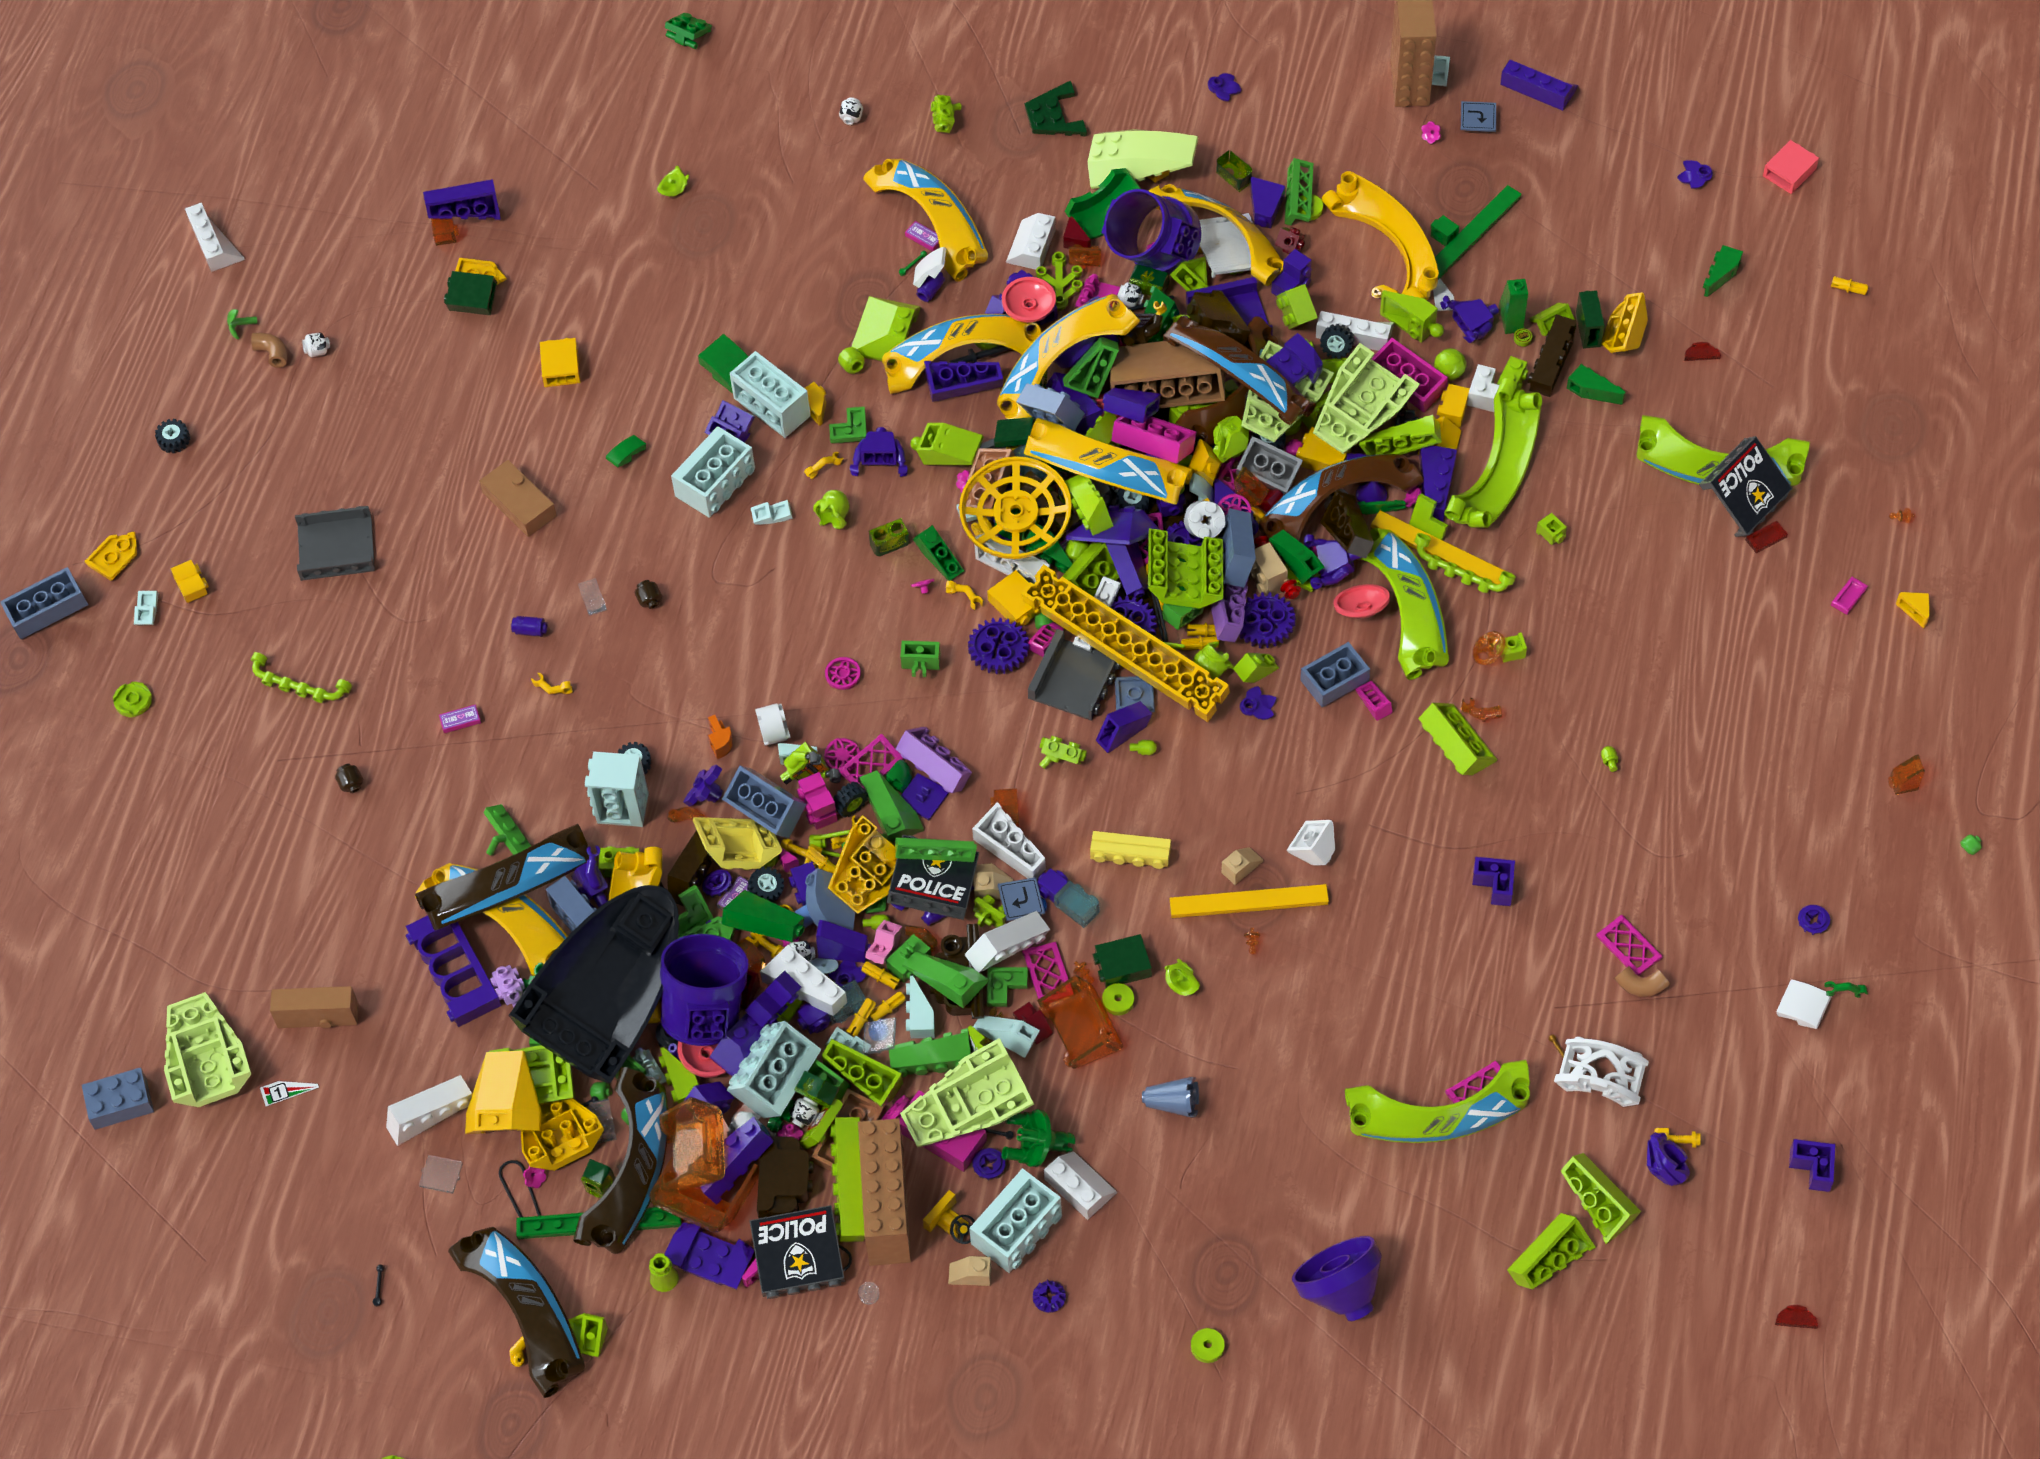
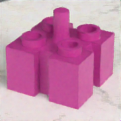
[797,772,838,830]

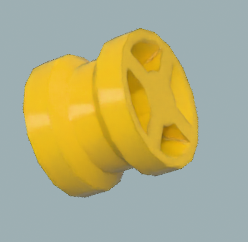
[971,517,993,536]

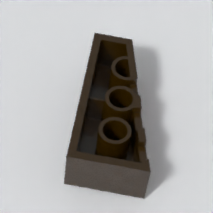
[1528,314,1577,397]

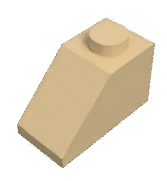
[1221,847,1263,885]
[948,1256,991,1286]

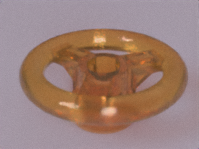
[1472,631,1505,665]

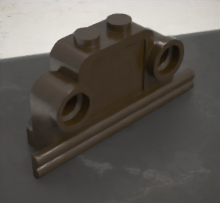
[1187,290,1251,346]
[930,924,984,1019]
[757,1132,814,1219]

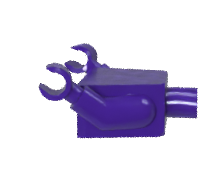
[1440,296,1499,343]
[850,427,908,477]
[1304,534,1362,589]
[571,846,608,908]

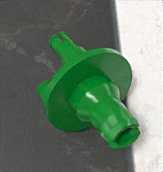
[1002,1109,1075,1167]

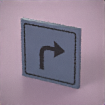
[1460,101,1496,132]
[998,877,1045,922]

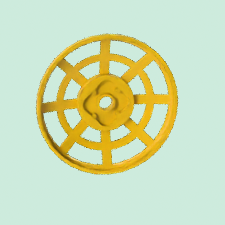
[959,456,1072,559]

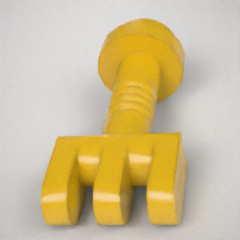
[780,838,823,868]
[745,932,784,958]
[1654,1128,1700,1148]

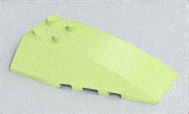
[1088,129,1198,189]
[1241,341,1334,442]
[1313,343,1420,454]
[164,992,251,1107]
[900,1038,1034,1147]

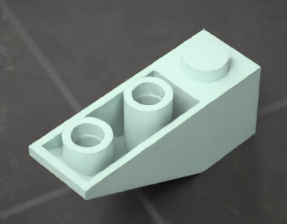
[906,976,935,1039]
[973,1015,1040,1058]

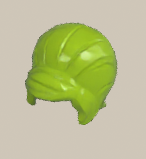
[813,490,850,529]
[1193,641,1234,679]

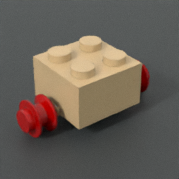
[1249,536,1301,599]

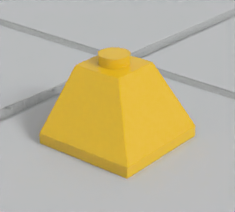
[1188,439,1222,487]

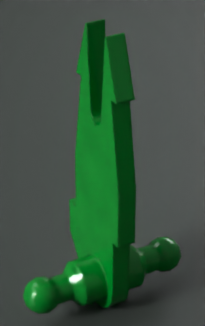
[1357,500,1406,515]

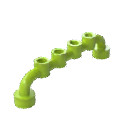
[1414,533,1516,593]
[251,652,352,703]

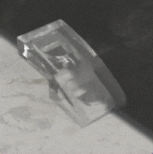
[578,578,607,616]
[589,1098,617,1144]

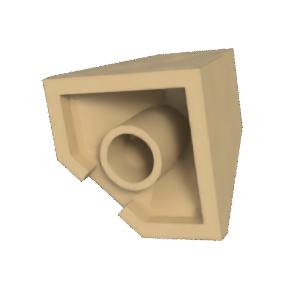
[973,863,1013,900]

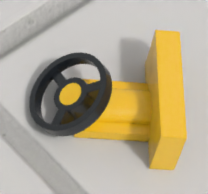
[923,1190,975,1244]

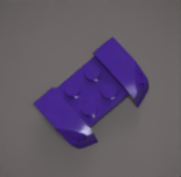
[1266,333,1323,386]
[664,1223,755,1290]

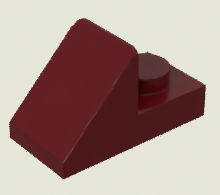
[1013,1002,1053,1045]

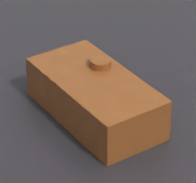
[479,460,557,537]
[270,986,359,1028]

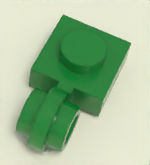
[767,1099,796,1132]

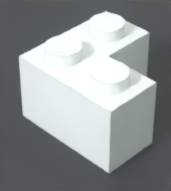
[1467,364,1499,412]

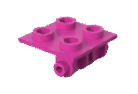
[1075,274,1120,308]

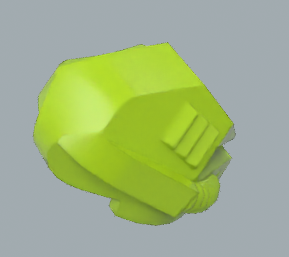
[1213,416,1249,463]

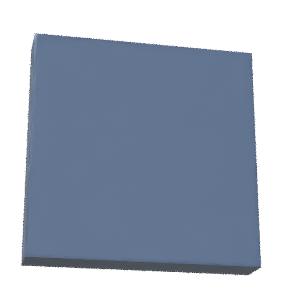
[1115,676,1155,712]

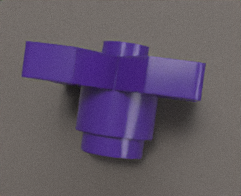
[683,765,723,807]

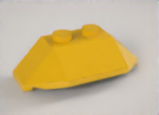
[1601,292,1648,353]

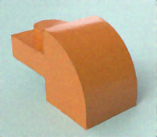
[708,715,733,760]

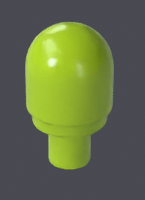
[1130,740,1157,755]
[1601,746,1618,772]
[863,914,891,930]

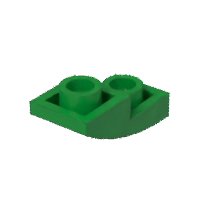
[606,435,646,468]

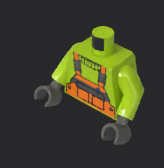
[780,742,841,785]

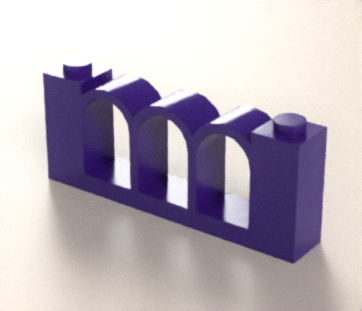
[405,915,501,1027]

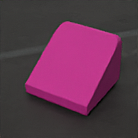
[779,847,799,873]

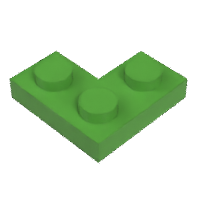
[829,407,867,443]
[678,885,713,937]
[987,967,1028,1007]

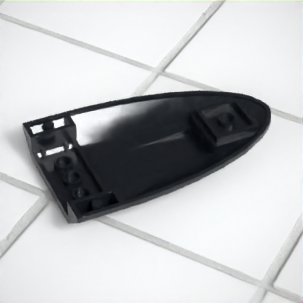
[508,885,679,1084]

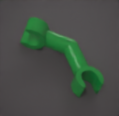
[1825,981,1868,998]

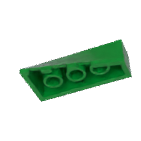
[1133,286,1180,345]

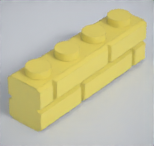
[1090,831,1171,869]

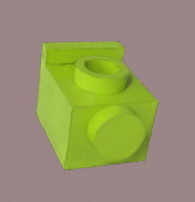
[1536,513,1567,545]
[1496,632,1527,663]

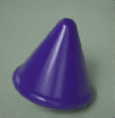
[1356,481,1387,503]

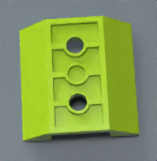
[1148,528,1223,609]

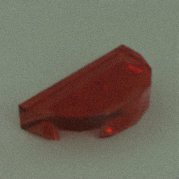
[1684,342,1721,361]
[1775,1305,1818,1329]

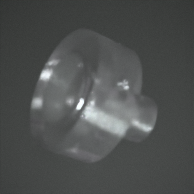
[858,1282,880,1304]

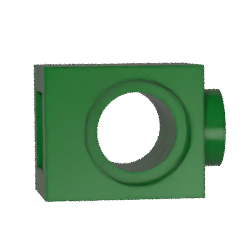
[1430,215,1459,246]

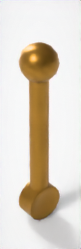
[1548,1034,1574,1071]

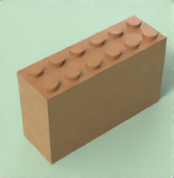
[1390,0,1436,107]
[1110,341,1225,408]
[858,1118,911,1266]

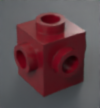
[1275,227,1305,254]

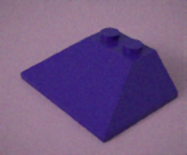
[1066,505,1160,545]
[709,1013,779,1076]

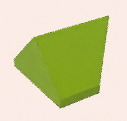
[1170,256,1208,291]
[568,1313,608,1357]

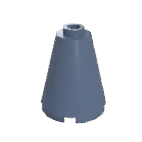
[1142,1077,1199,1118]

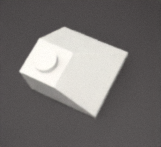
[1287,820,1335,865]

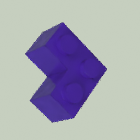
[1271,249,1312,296]
[1472,857,1515,906]
[745,970,802,1028]
[674,1081,735,1132]
[1789,1139,1835,1192]

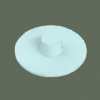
[811,958,838,974]

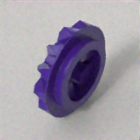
[702,870,733,897]
[1798,905,1830,935]
[973,1148,1005,1180]
[1033,1279,1066,1313]

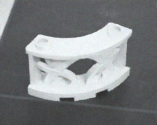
[1554,1037,1649,1107]

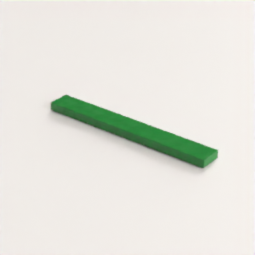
[1435,185,1522,280]
[516,1205,682,1240]

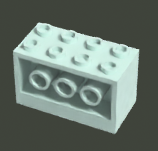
[730,351,811,438]
[671,426,755,518]
[585,752,649,827]
[727,1021,821,1118]
[969,1168,1062,1273]

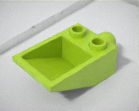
[1380,290,1444,343]
[910,423,984,465]

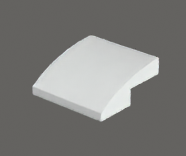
[913,247,946,288]
[1776,979,1832,1029]

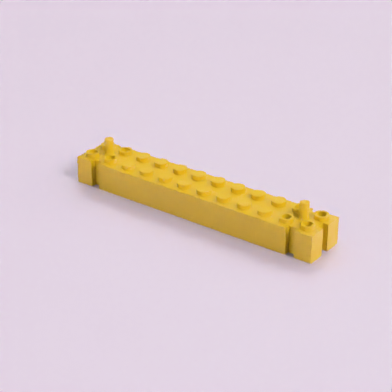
[1021,564,1230,722]

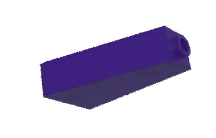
[1106,542,1149,598]

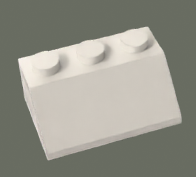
[1006,213,1056,270]
[1044,1151,1117,1220]

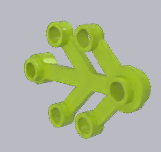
[1036,251,1083,311]

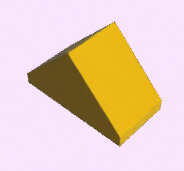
[1896,592,1929,628]

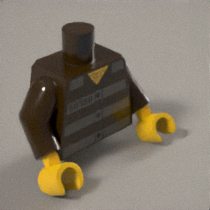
[1112,301,1167,346]

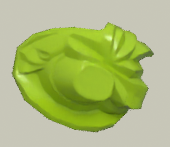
[657,165,689,196]
[1165,959,1200,996]

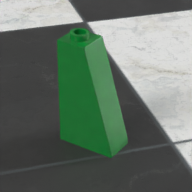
[1499,279,1528,334]
[721,890,805,942]

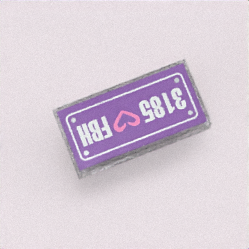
[716,875,749,910]

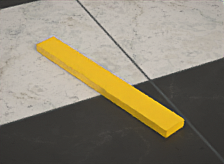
[1371,511,1505,585]
[1169,884,1329,918]

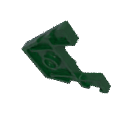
[1024,81,1087,137]

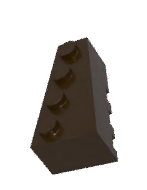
[1020,470,1082,541]
[1320,490,1374,559]
[667,830,714,906]

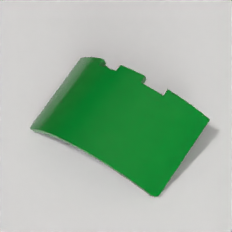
[1064,168,1141,240]

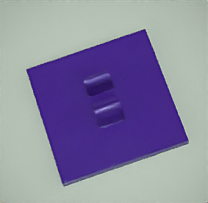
[901,773,949,820]

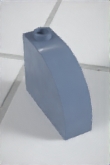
[805,868,855,930]

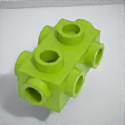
[931,95,962,133]
[1039,736,1087,769]

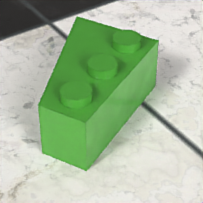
[1063,336,1119,398]

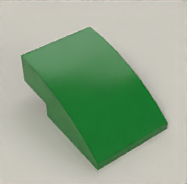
[698,334,749,393]

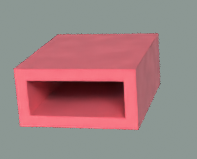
[1763,140,1819,194]

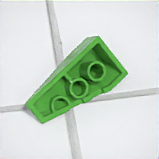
[859,770,924,843]
[902,951,989,1008]

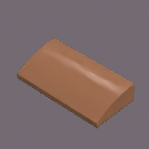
[958,448,1015,518]
[810,1089,884,1171]

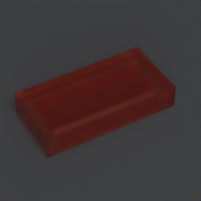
[1745,521,1788,553]

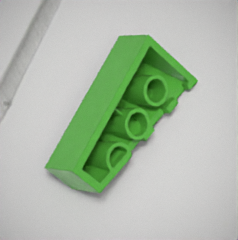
[888,1028,971,1078]

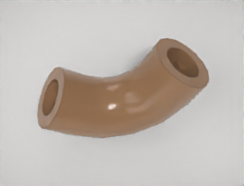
[251,333,287,368]
[1614,966,1671,997]

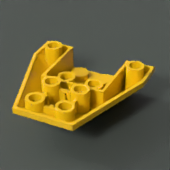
[828,815,897,914]
[465,1051,541,1134]
[521,1098,604,1171]

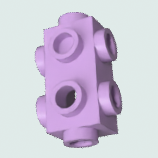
[490,965,526,1007]

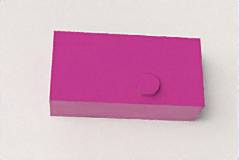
[1372,338,1448,413]
[1111,416,1196,464]
[898,1090,987,1172]

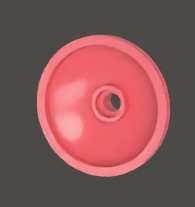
[1002,277,1056,323]
[1333,584,1390,619]
[677,1041,726,1078]

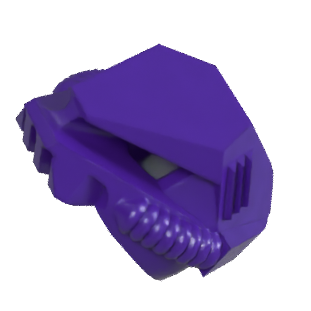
[1647,1132,1690,1186]

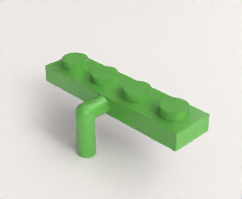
[484,804,531,856]

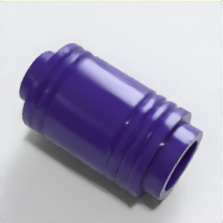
[916,271,945,302]
[511,616,548,637]

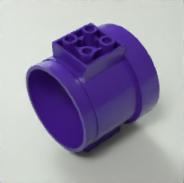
[1101,189,1201,275]
[660,934,748,1046]

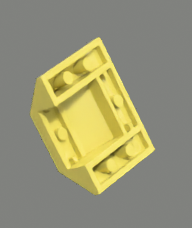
[693,817,782,870]

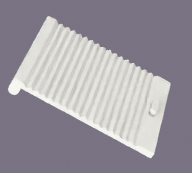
[1199,213,1253,278]

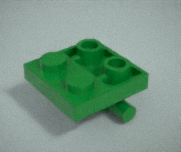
[665,13,712,49]

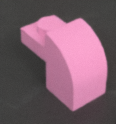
[865,920,902,964]

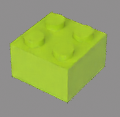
[1276,284,1318,329]

